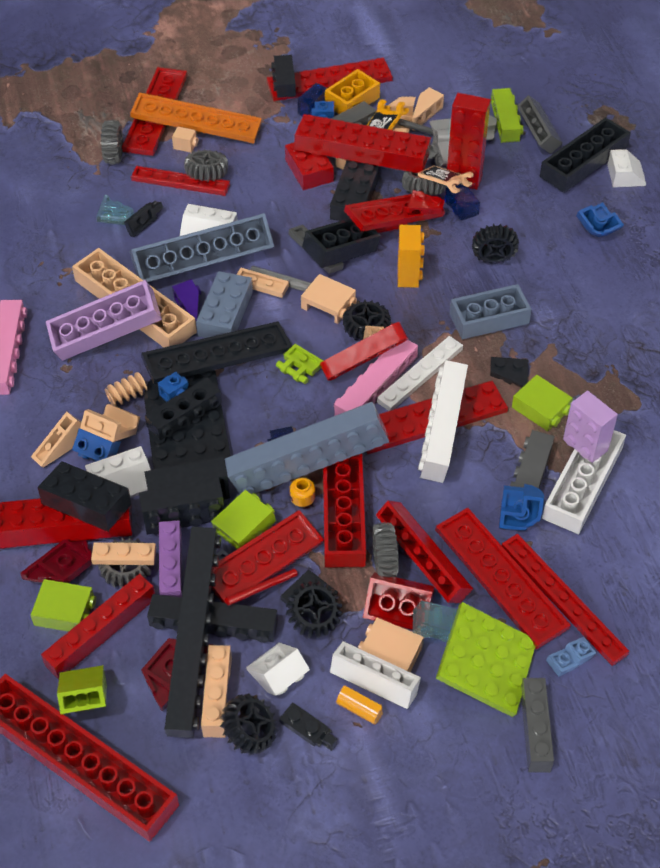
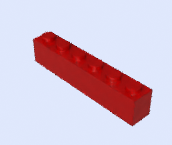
[376,501,473,603]
[41,574,155,680]

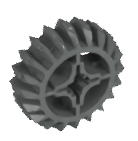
[101,120,123,164]
[184,149,228,181]
[402,168,446,196]
[372,522,399,577]
[98,536,154,588]

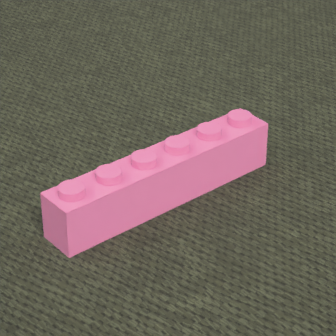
[0,300,27,395]
[334,340,418,416]

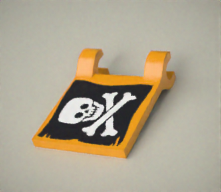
[367,99,409,130]

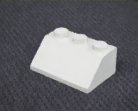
[180,204,237,236]
[85,446,150,498]

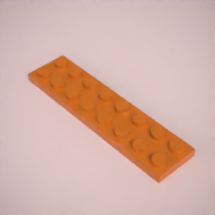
[130,92,262,144]

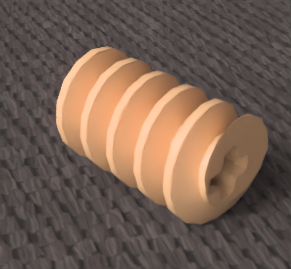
[105,372,147,406]

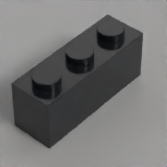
[271,55,296,98]

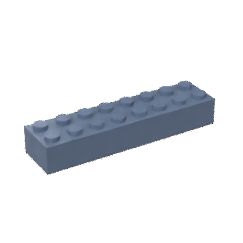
[129,213,274,282]
[224,401,389,494]

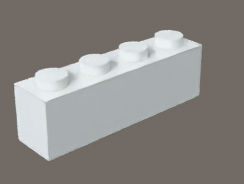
[330,641,421,709]

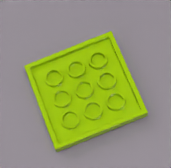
[435,602,535,717]

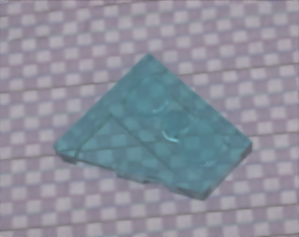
[96,195,134,225]

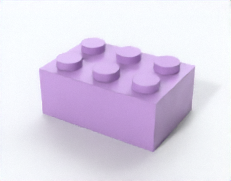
[563,390,618,463]

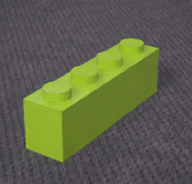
[491,88,523,143]

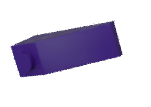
[172,279,201,330]

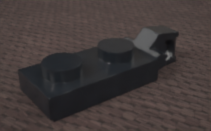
[124,201,164,237]
[279,702,337,751]

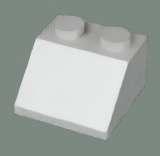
[608,149,646,187]
[246,643,310,696]

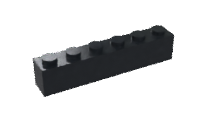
[147,594,278,643]

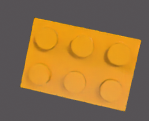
[325,69,380,114]
[398,225,424,288]

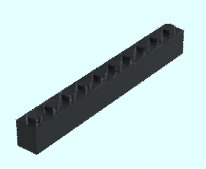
[164,527,221,738]

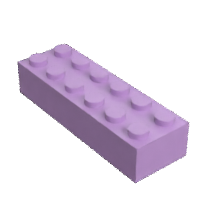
[46,280,162,361]

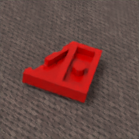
[406,190,445,215]

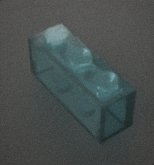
[413,601,458,642]

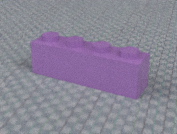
[159,521,183,597]

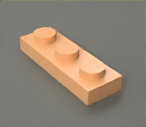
[236,268,289,298]
[91,542,156,565]

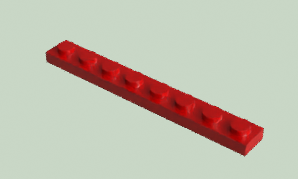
[501,533,629,666]

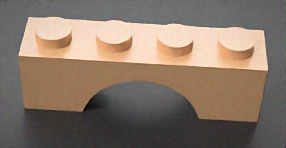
[201,645,232,738]

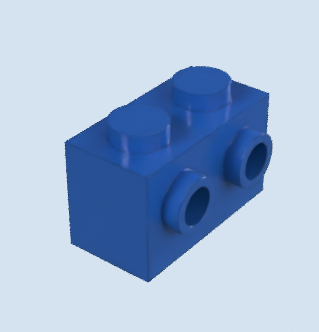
[72,428,121,462]

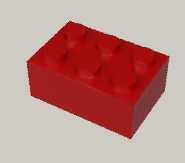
[285,142,333,191]

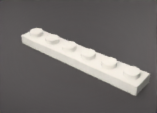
[377,336,463,411]

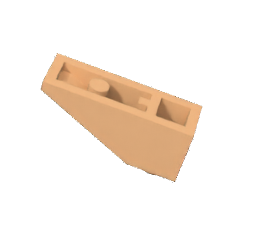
[412,87,444,131]
[31,411,82,468]

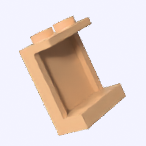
[301,274,357,324]
[80,404,140,442]
[358,618,424,672]

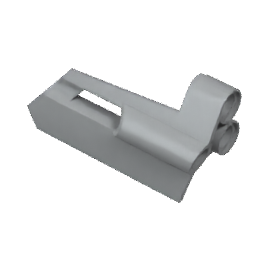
[428,115,497,167]

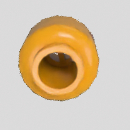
[290,478,315,507]

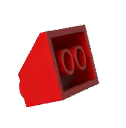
[363,572,435,632]

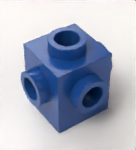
[312,101,334,119]
[158,372,189,402]

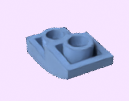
[546,637,596,677]

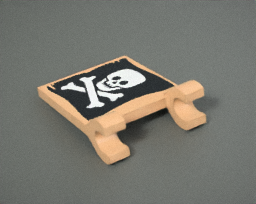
[418,165,473,193]

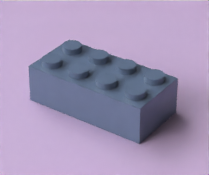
[196,271,253,338]
[450,284,532,339]

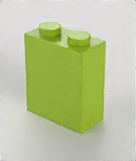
[512,374,573,432]
[211,490,276,549]
[30,579,96,632]
[57,665,107,714]

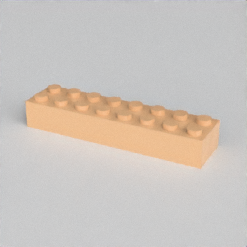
[72,248,197,347]

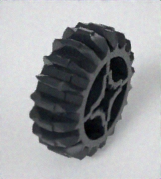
[472,223,519,264]
[343,300,391,341]
[286,581,343,638]
[220,693,278,755]

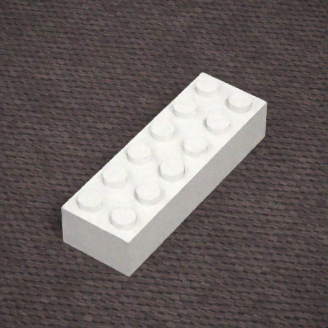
[418,360,468,483]
[542,430,626,534]

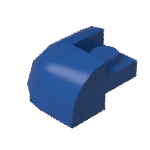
[576,203,624,237]
[499,484,544,530]

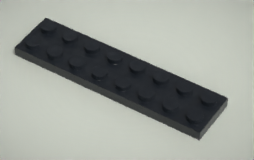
[141,321,292,384]

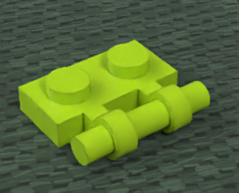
[276,344,323,384]

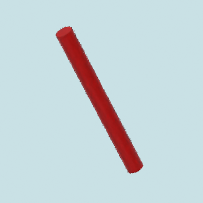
[225,569,298,606]

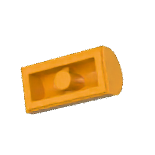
[336,686,383,725]

